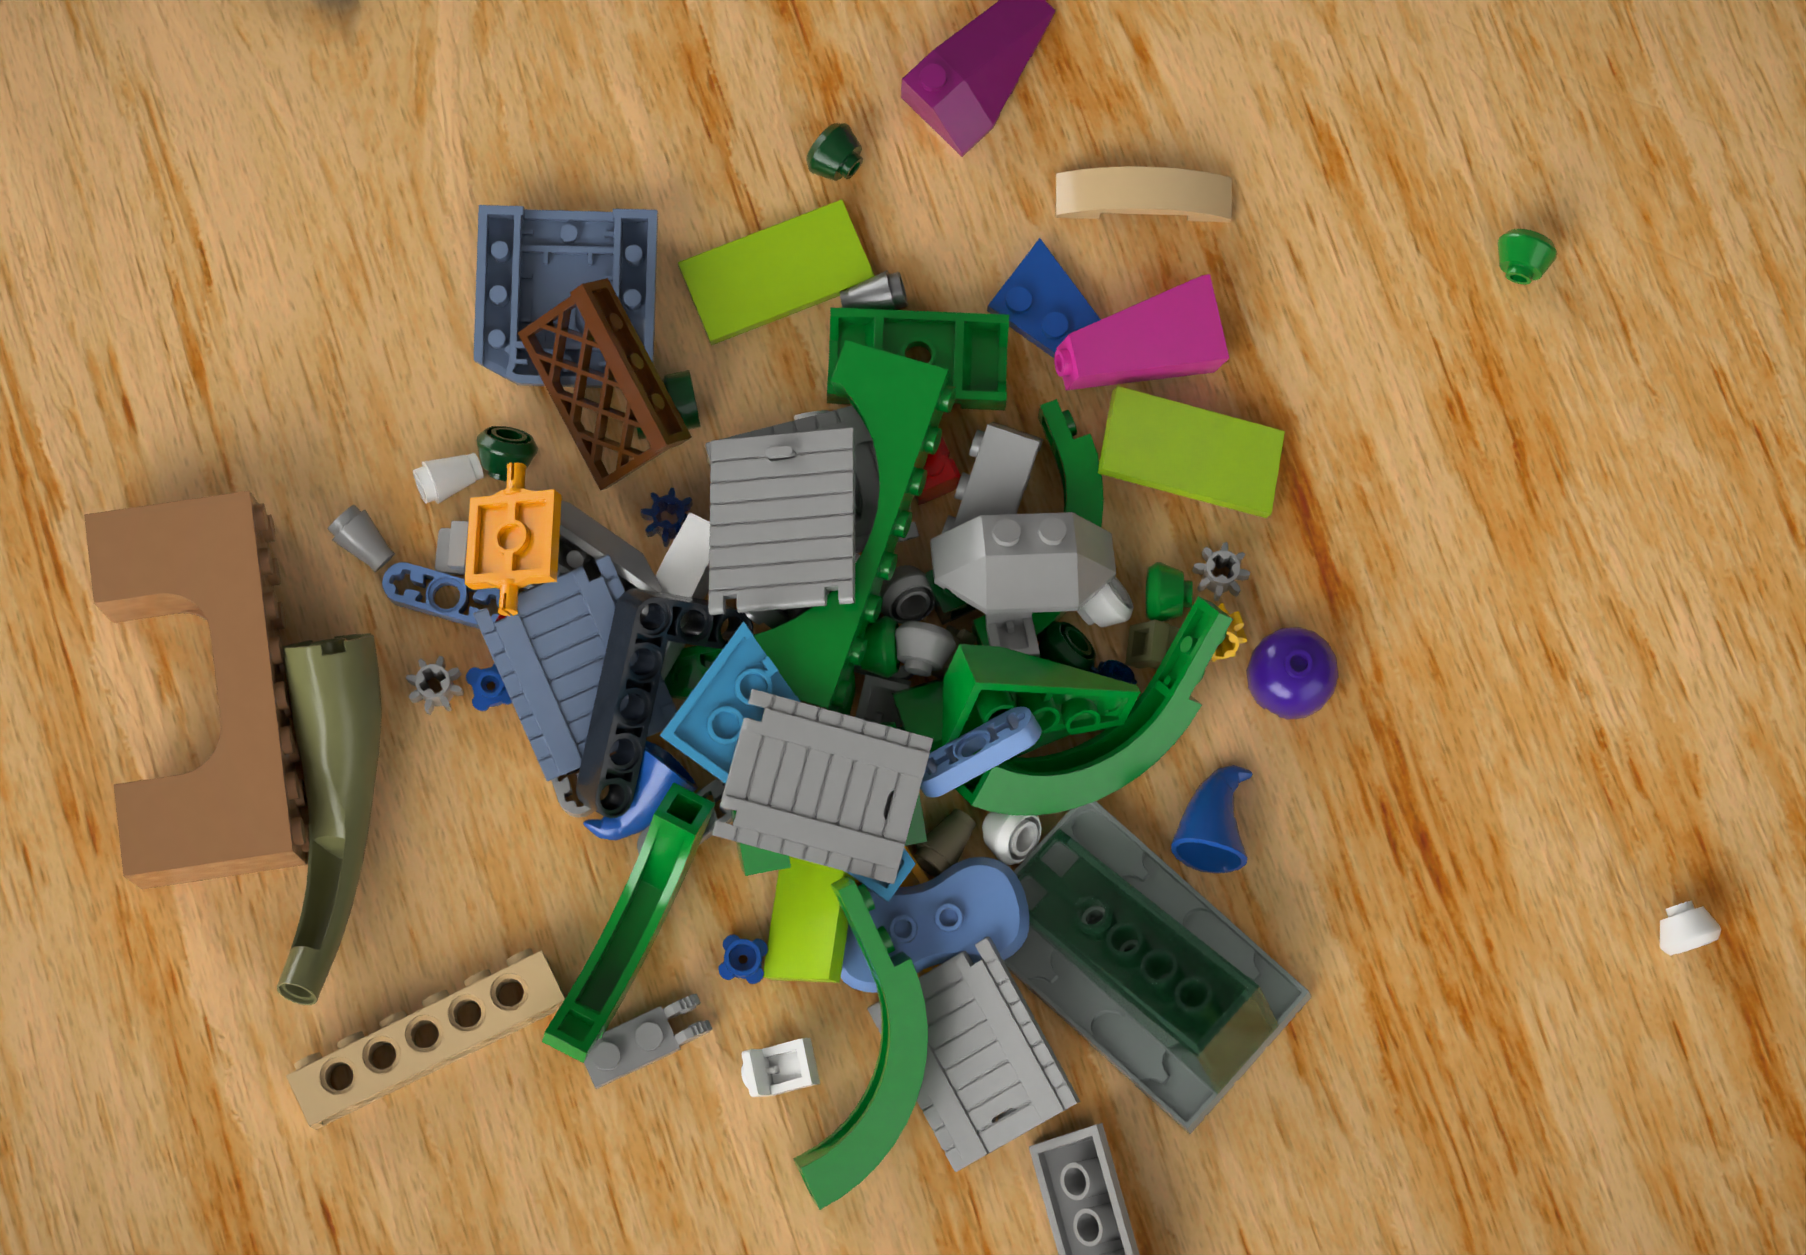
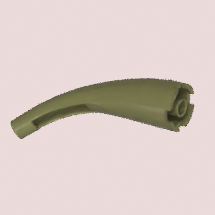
[277,633,382,1005]

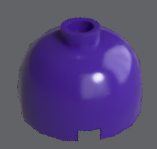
[1246,627,1338,720]

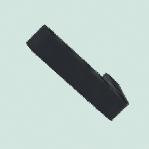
[576,589,753,818]

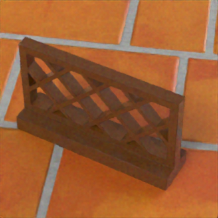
[518,278,692,491]

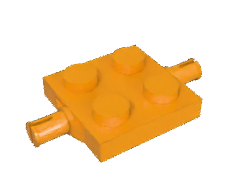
[465,462,562,616]

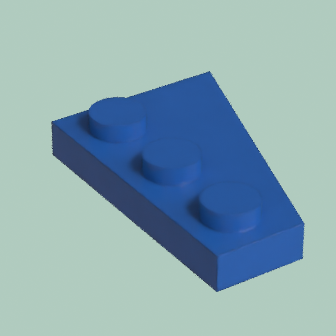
[987,238,1101,358]

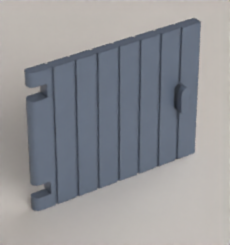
[473,554,677,781]

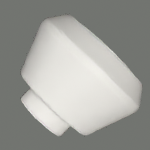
[1078,577,1134,628]
[982,812,1042,865]
[1660,900,1721,956]

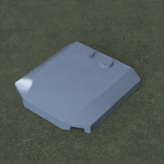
[474,205,658,388]

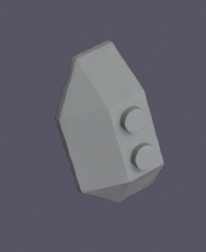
[523,501,663,622]
[930,512,1116,614]

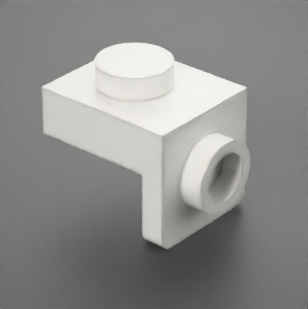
[741,1038,820,1097]

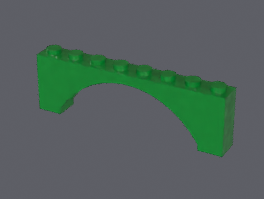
[753,340,957,712]

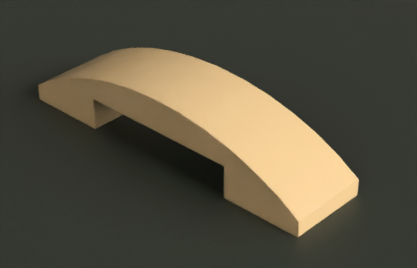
[1056,166,1232,222]

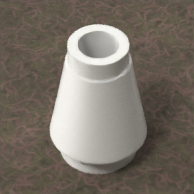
[413,453,484,504]

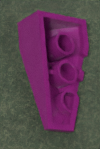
[901,0,1056,157]

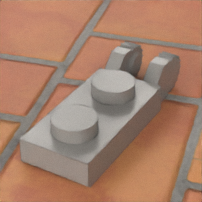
[584,994,713,1089]

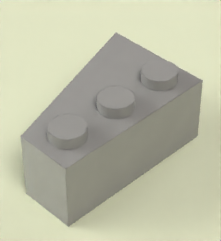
[942,422,1044,533]

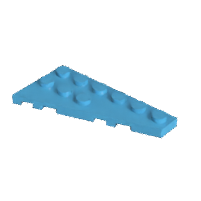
[659,621,916,902]

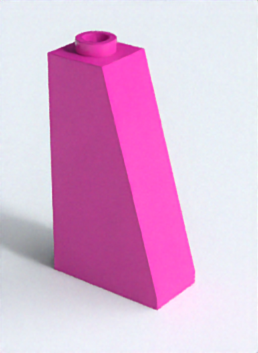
[1054,274,1229,391]

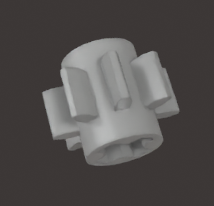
[1192,542,1250,601]
[406,656,464,715]

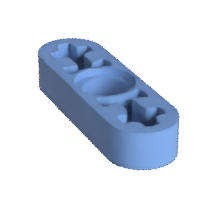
[382,562,500,629]
[920,707,1042,797]

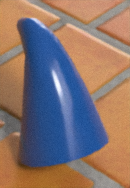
[583,740,698,841]
[1171,765,1253,873]

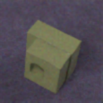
[1125,620,1180,669]

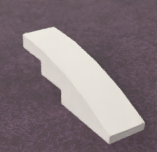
[655,512,710,680]

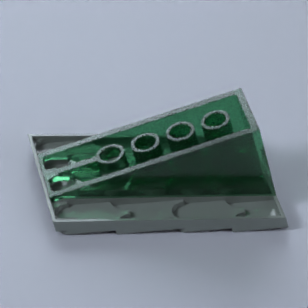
[1004,801,1311,1134]

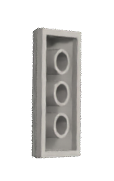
[1029,1123,1140,1255]

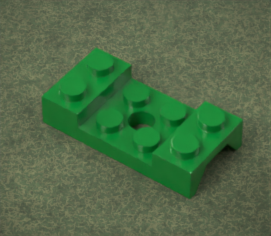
[827,307,1009,411]

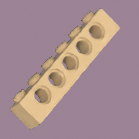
[286,949,566,1130]

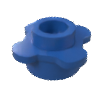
[466,663,512,711]
[718,935,768,984]

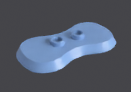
[841,857,1029,993]

